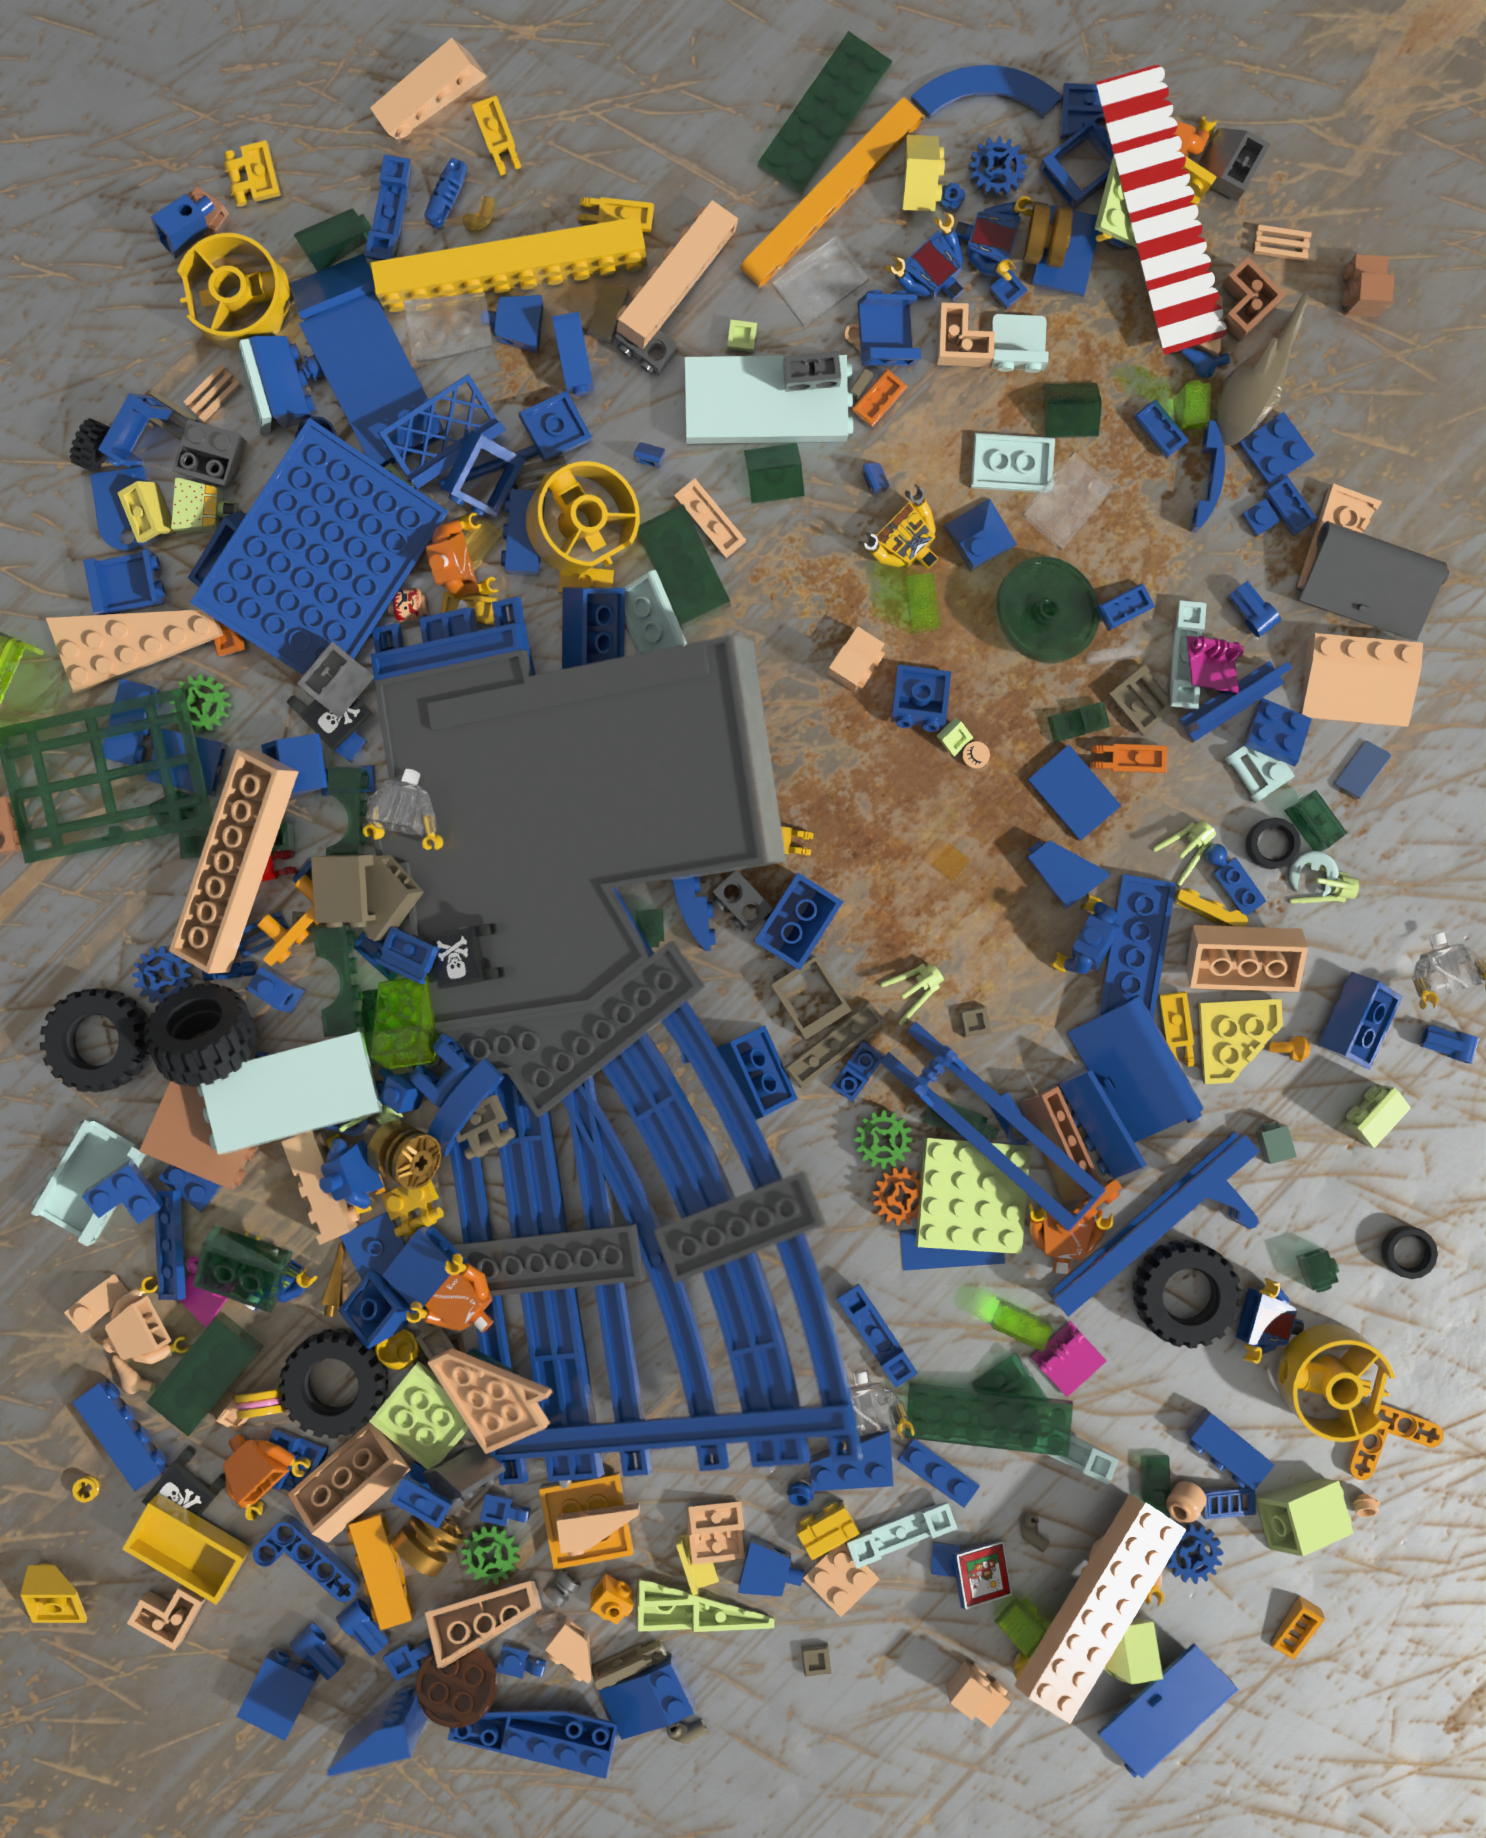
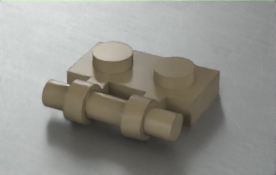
[456,1095,515,1160]

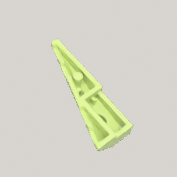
[636,1579,774,1632]

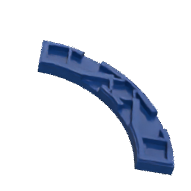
[911,65,1063,118]

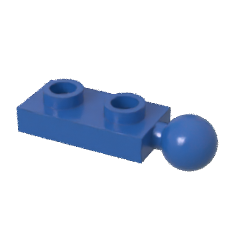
[1205,844,1267,915]

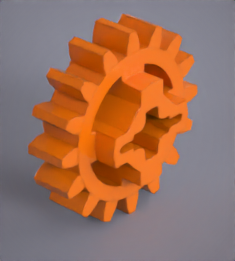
[871,1166,921,1226]

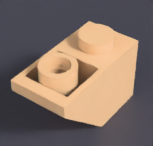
[545,1617,593,1684]

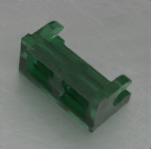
[1284,789,1347,851]

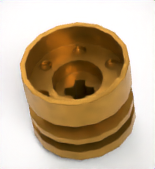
[367,1121,442,1189]
[391,1514,465,1577]

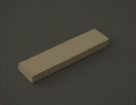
[784,1001,886,1089]

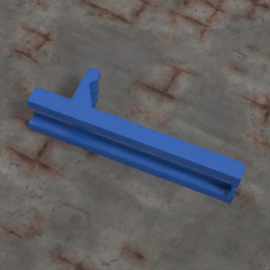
[880,1022,1106,1232]
[1047,1131,1260,1317]

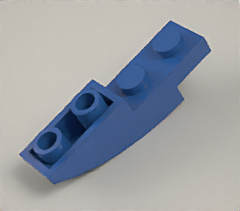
[673,876,716,951]

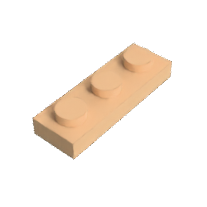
[674,478,746,559]

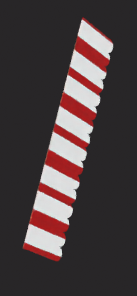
[1096,65,1227,355]

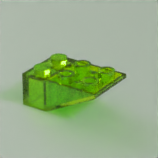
[371,975,437,1069]

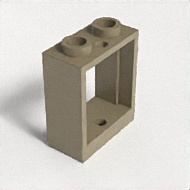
[771,956,852,1039]

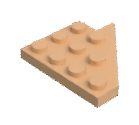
[427,1348,552,1454]

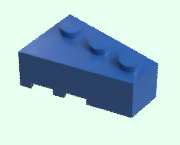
[809,1425,893,1491]

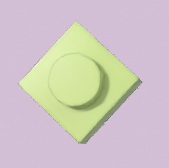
[727,320,757,352]
[937,717,973,756]

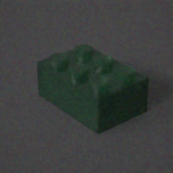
[193,1225,293,1313]

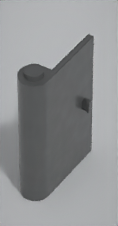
[1298,521,1449,641]

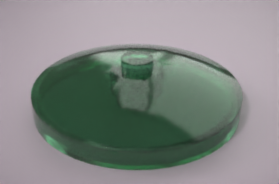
[995,557,1100,664]

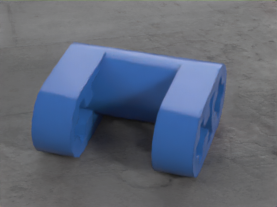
[409,1034,478,1108]

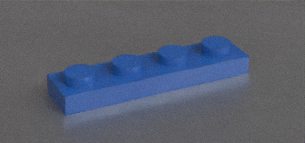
[154,1190,186,1300]

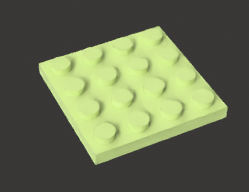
[915,1137,1031,1254]

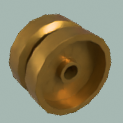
[1023,201,1073,269]

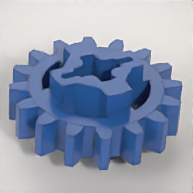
[968,136,1028,198]
[132,946,194,1003]
[1165,1522,1224,1584]

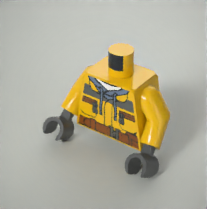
[858,484,938,570]

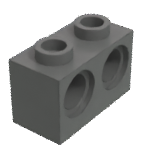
[615,330,678,375]
[783,351,841,392]
[713,870,773,932]

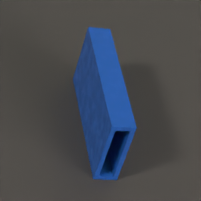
[299,291,445,468]

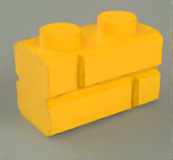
[796,1500,860,1560]

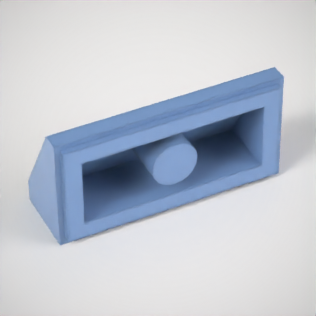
[1334,740,1392,800]

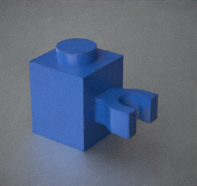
[375,1067,424,1114]

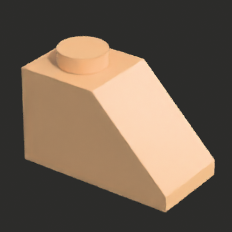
[64,1273,130,1334]

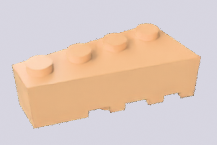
[370,37,487,140]
[281,1130,360,1245]
[425,1581,542,1668]

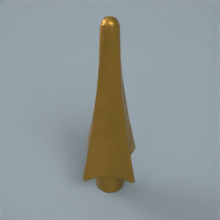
[321,1242,345,1317]

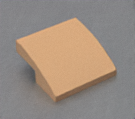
[687,1501,745,1566]

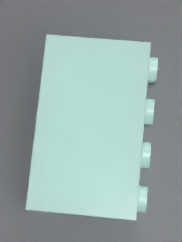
[31,1118,146,1246]

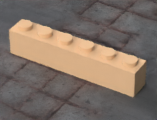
[616,200,738,349]

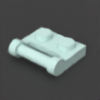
[1224,745,1295,803]

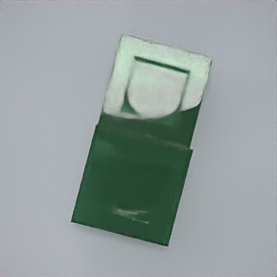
[1047,701,1111,743]

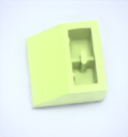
[1343,1085,1410,1148]

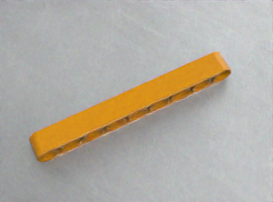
[740,97,924,287]

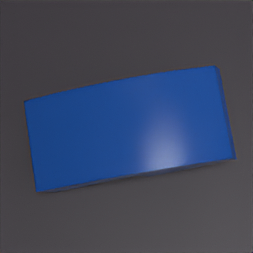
[831,1040,885,1102]

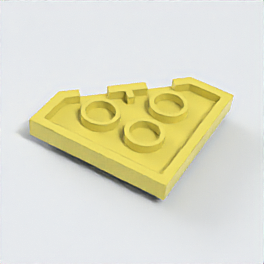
[1198,999,1283,1084]

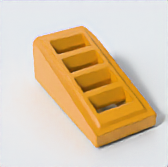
[1270,1596,1325,1660]

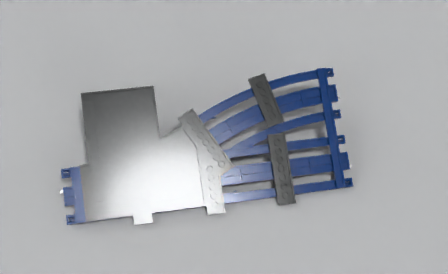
[370,597,862,1489]

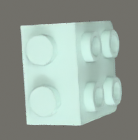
[990,314,1049,373]

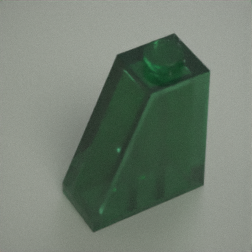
[294,208,372,272]

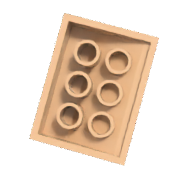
[1300,633,1423,727]

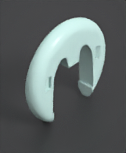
[1289,850,1339,896]

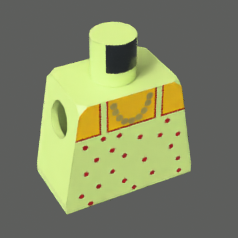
[171,478,237,534]

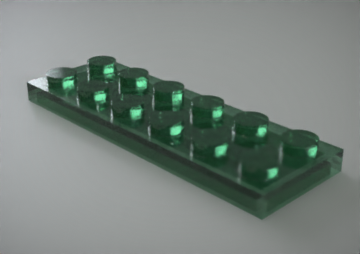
[758,31,893,196]
[905,1383,1073,1457]

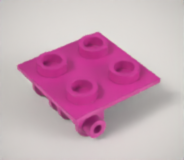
[1186,635,1244,693]
[179,1252,238,1328]
[1031,1321,1107,1397]

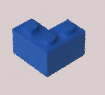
[82,1158,164,1224]

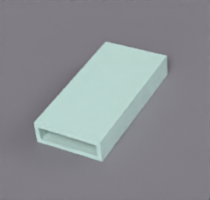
[685,355,853,444]
[197,1031,383,1155]

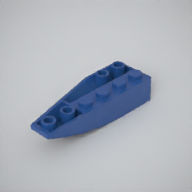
[448,1710,618,1779]

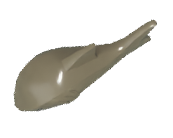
[1217,293,1309,446]

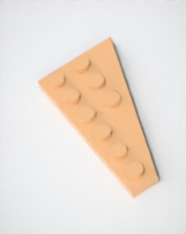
[46,609,223,694]

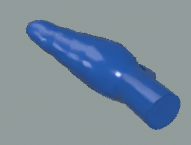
[1180,347,1230,378]

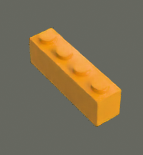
[347,1509,416,1630]

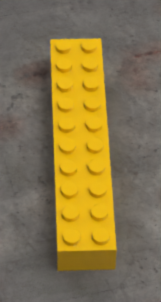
[371,216,647,312]

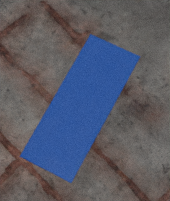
[900,1229,1005,1271]

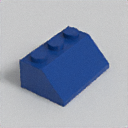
[250,336,316,429]
[562,587,625,669]
[754,873,844,970]
[1318,971,1403,1070]
[716,1025,798,1120]

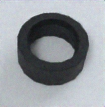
[1245,817,1301,870]
[1381,1225,1438,1279]

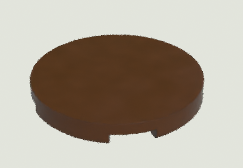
[415,1647,498,1728]

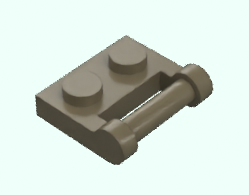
[1108,664,1177,736]

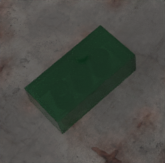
[637,504,731,629]
[146,1312,264,1437]

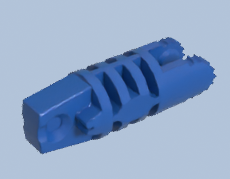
[424,158,468,229]

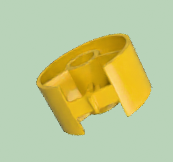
[177,233,290,351]
[526,461,640,574]
[1277,1324,1395,1442]

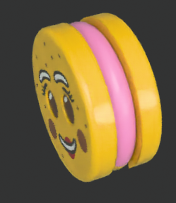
[235,1388,288,1419]

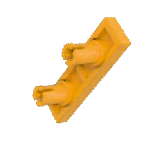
[257,874,319,966]

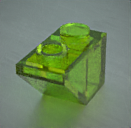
[1173,380,1211,431]

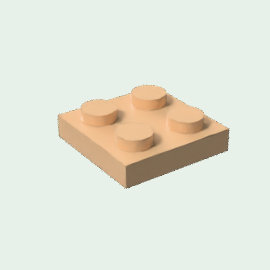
[803,1542,880,1617]

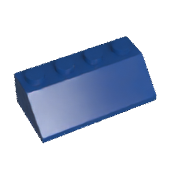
[1056,1067,1147,1179]

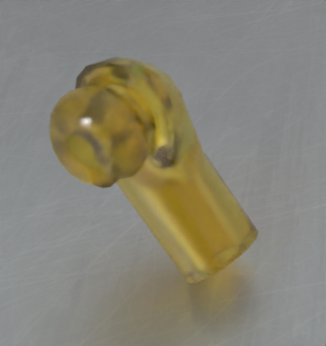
[462,196,496,232]

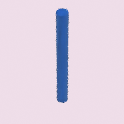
[438,445,539,491]

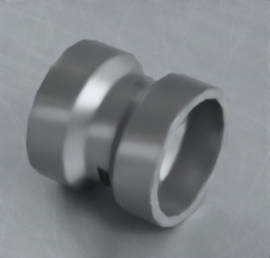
[543,1568,581,1607]

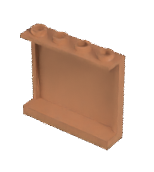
[139,1081,257,1189]

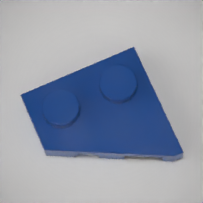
[1060,83,1105,138]

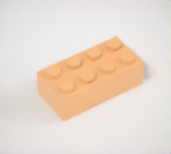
[1186,925,1308,992]

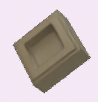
[850,368,873,402]
[959,1006,991,1038]
[801,1644,831,1677]

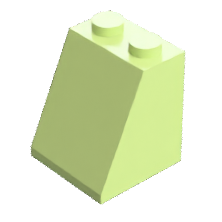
[1256,1478,1354,1556]

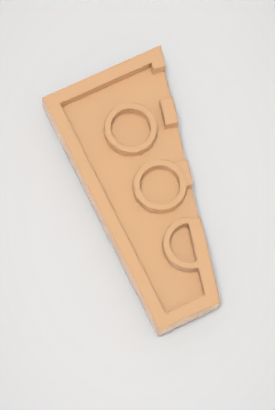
[1297,484,1382,589]

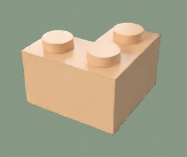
[937,303,995,367]
[827,626,885,692]
[127,1585,206,1651]
[945,1660,1011,1728]

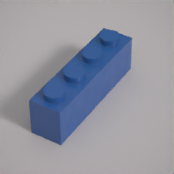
[72,1379,168,1492]

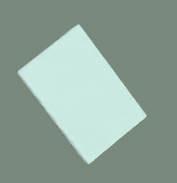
[239,339,271,435]
[971,433,1055,493]
[622,570,687,654]

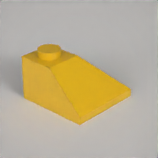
[20,1563,87,1623]

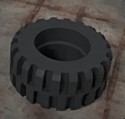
[144,983,257,1087]
[39,988,150,1093]
[1132,1240,1243,1349]
[279,1329,388,1439]

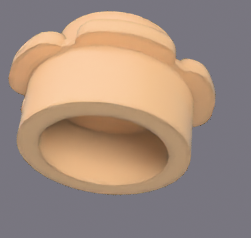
[1353,1494,1380,1517]

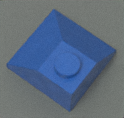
[944,499,1017,572]
[338,1270,417,1349]

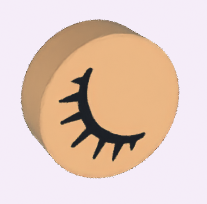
[962,741,990,769]

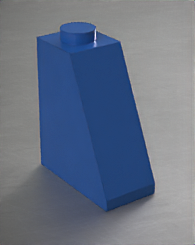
[552,312,594,396]
[1025,840,1111,909]

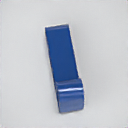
[253,1515,360,1602]

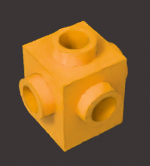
[590,1574,634,1625]

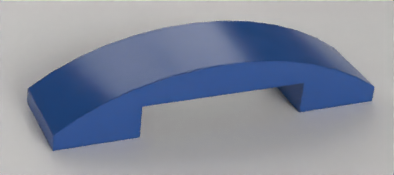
[364,154,411,261]
[1190,420,1225,533]
[427,1058,504,1157]
[836,1283,918,1388]

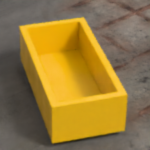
[122,1493,251,1605]

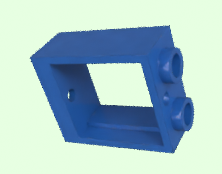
[1039,119,1114,210]
[442,430,526,517]

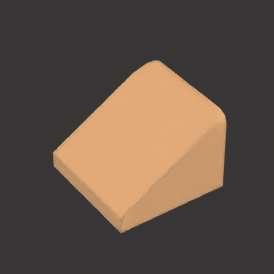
[213,1391,249,1432]

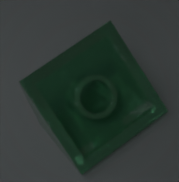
[1043,383,1102,438]
[744,443,805,504]

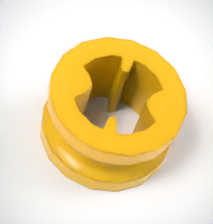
[72,1475,100,1503]

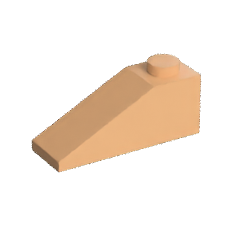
[557,1503,640,1556]

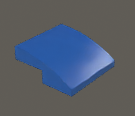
[269,1428,329,1492]

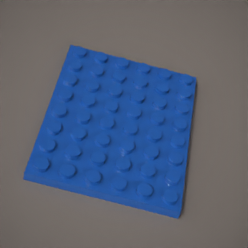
[190,418,449,675]

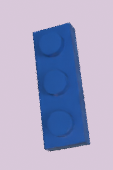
[898,1437,980,1508]

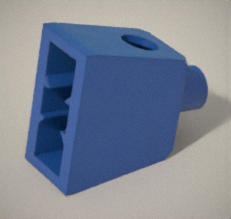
[151,195,215,259]
[480,295,544,353]
[246,962,306,1013]
[738,1535,804,1596]

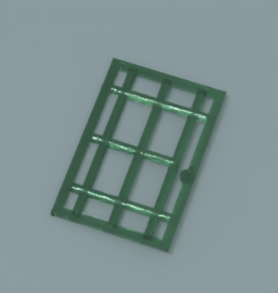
[0,688,213,864]

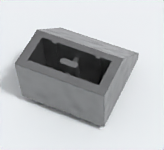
[1198,128,1271,202]
[173,419,247,487]
[297,642,374,718]
[423,1444,506,1502]

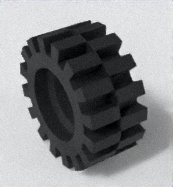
[70,418,110,472]

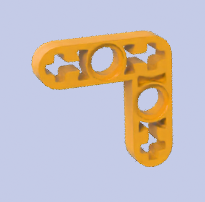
[1347,1403,1444,1480]

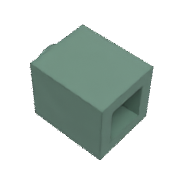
[1256,1121,1297,1164]

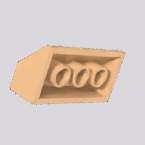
[287,1422,411,1543]

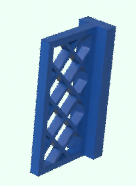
[378,374,506,489]
[1178,661,1292,743]

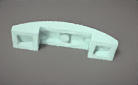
[1170,600,1207,709]
[1007,1413,1119,1485]
[847,1502,958,1569]

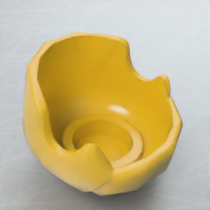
[375,1329,420,1370]

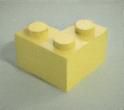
[902,135,945,211]

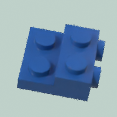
[890,664,951,732]
[159,1165,223,1212]

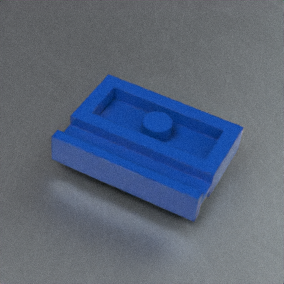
[376,926,439,984]

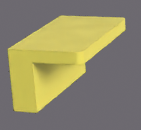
[117,481,175,543]
[676,1532,719,1595]

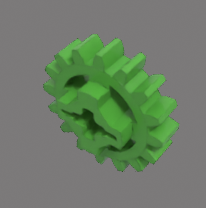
[170,674,231,733]
[854,1110,913,1169]
[461,1524,521,1585]

